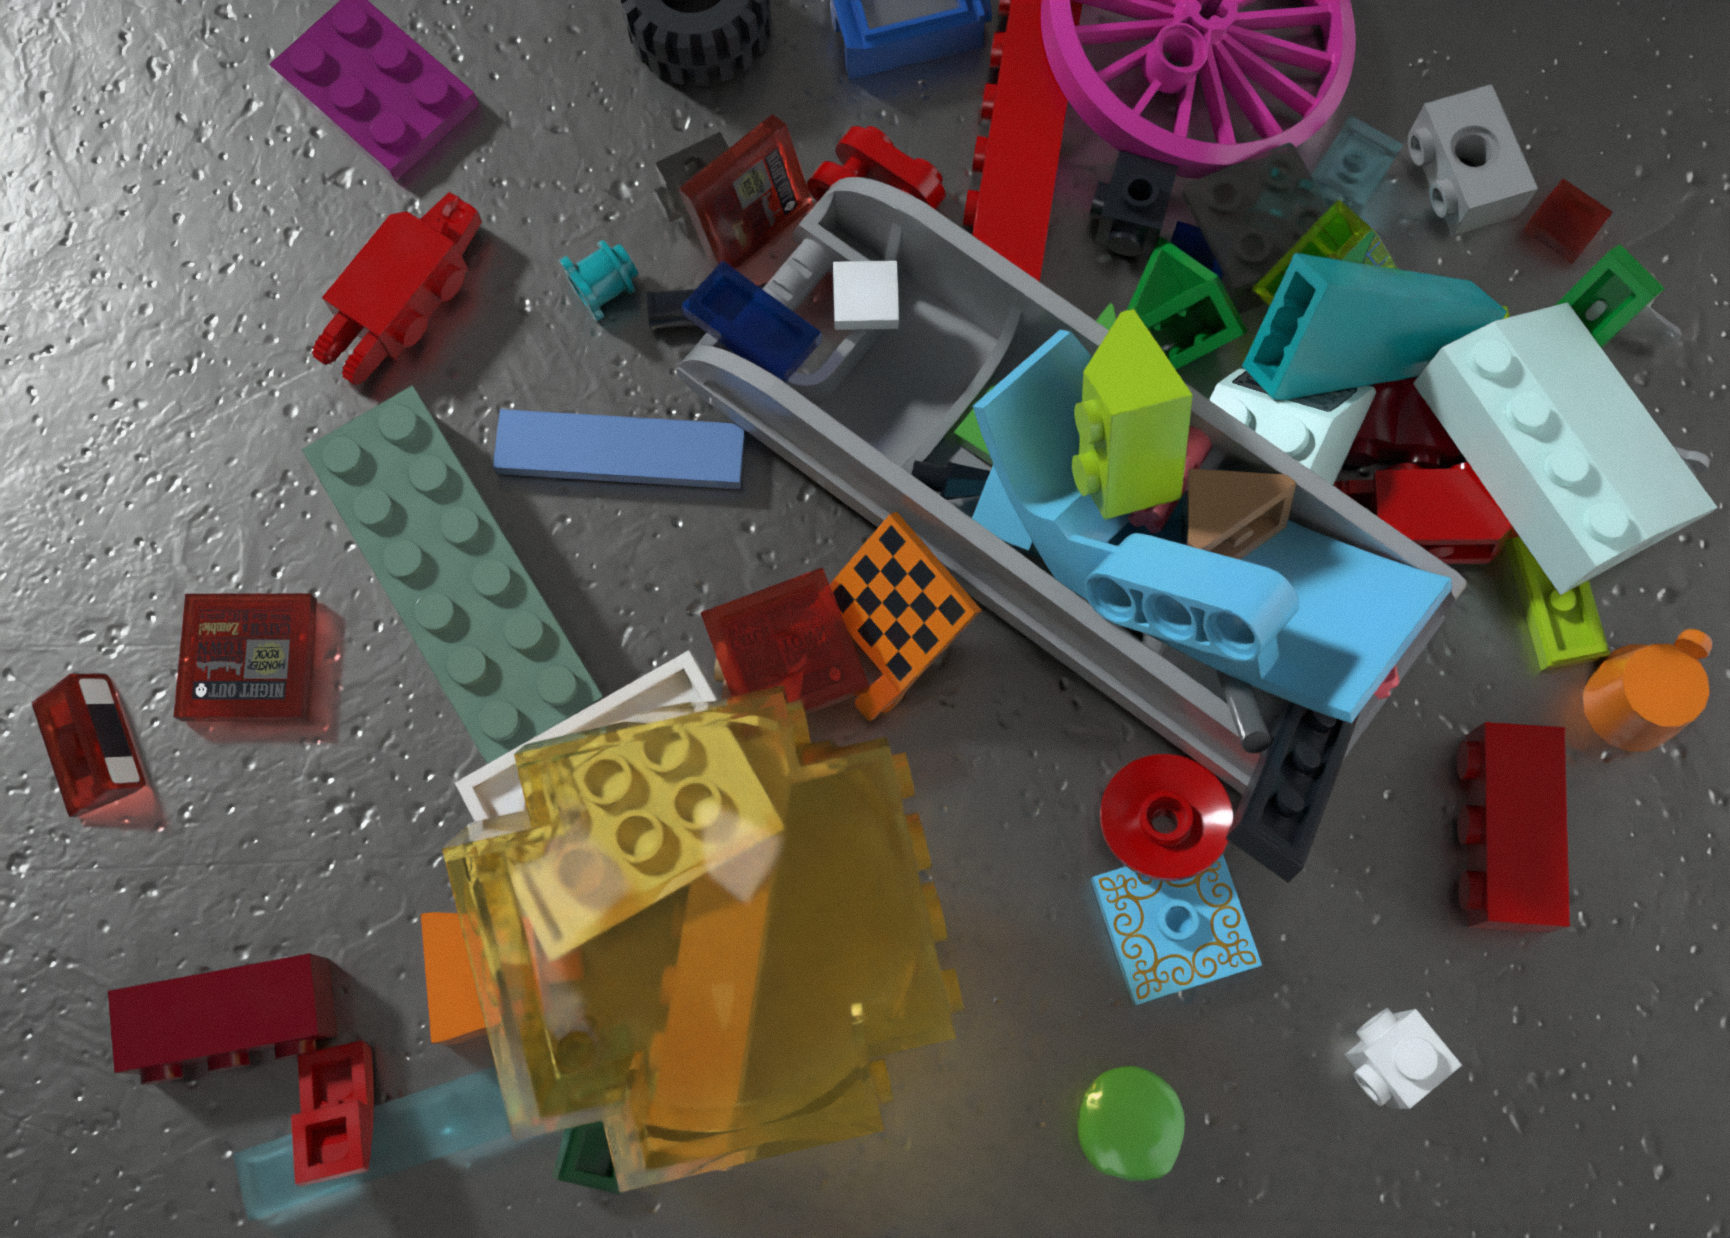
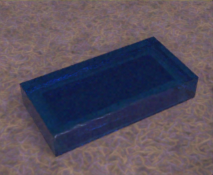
[682,260,822,383]

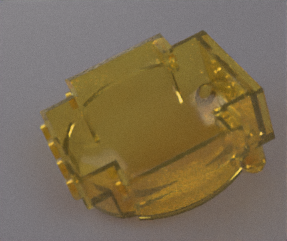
[442,685,965,1192]

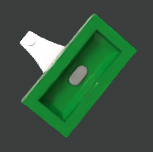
[1554,244,1682,349]

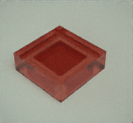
[1523,178,1613,264]

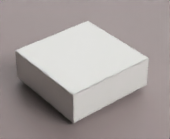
[833,261,899,330]

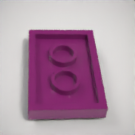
[269,0,479,182]

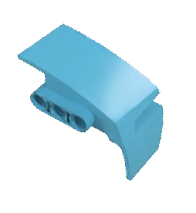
[973,330,1452,723]

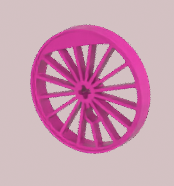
[1041,0,1356,179]

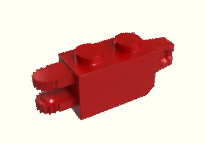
[312,192,482,385]
[1333,462,1520,564]

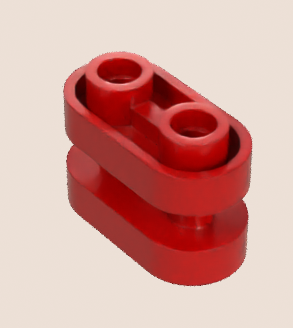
[807,126,946,210]

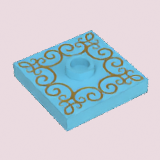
[1091,854,1262,1006]

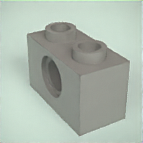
[1408,84,1538,236]

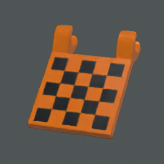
[791,511,982,721]

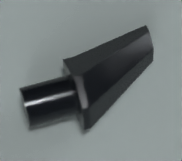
[911,460,990,501]

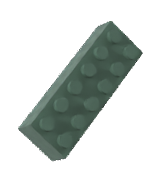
[301,385,605,764]

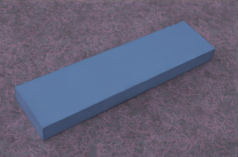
[493,409,746,489]

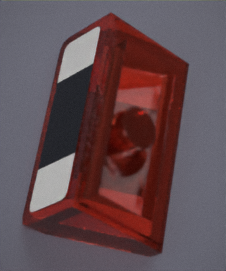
[31,674,146,817]

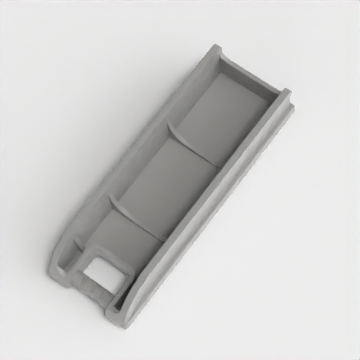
[676,177,1467,795]

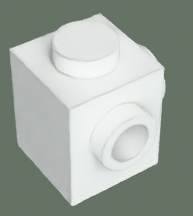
[1344,1008,1462,1109]

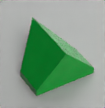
[1126,236,1248,370]

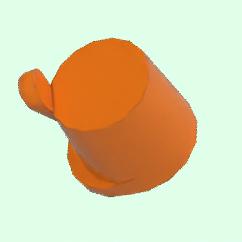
[1583,629,1713,752]

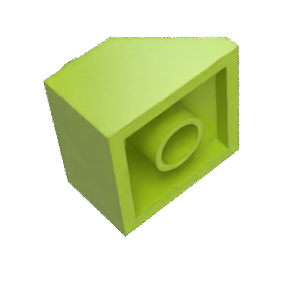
[1072,309,1193,520]

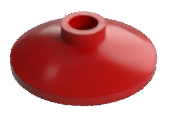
[1100,754,1233,881]

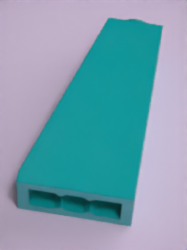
[1242,253,1507,400]

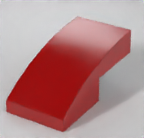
[291,1040,374,1187]

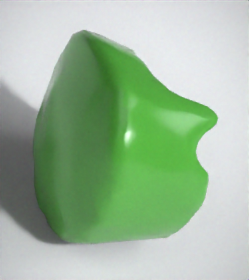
[1076,1065,1185,1181]

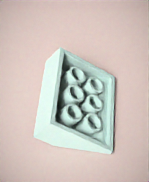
[1413,302,1718,595]

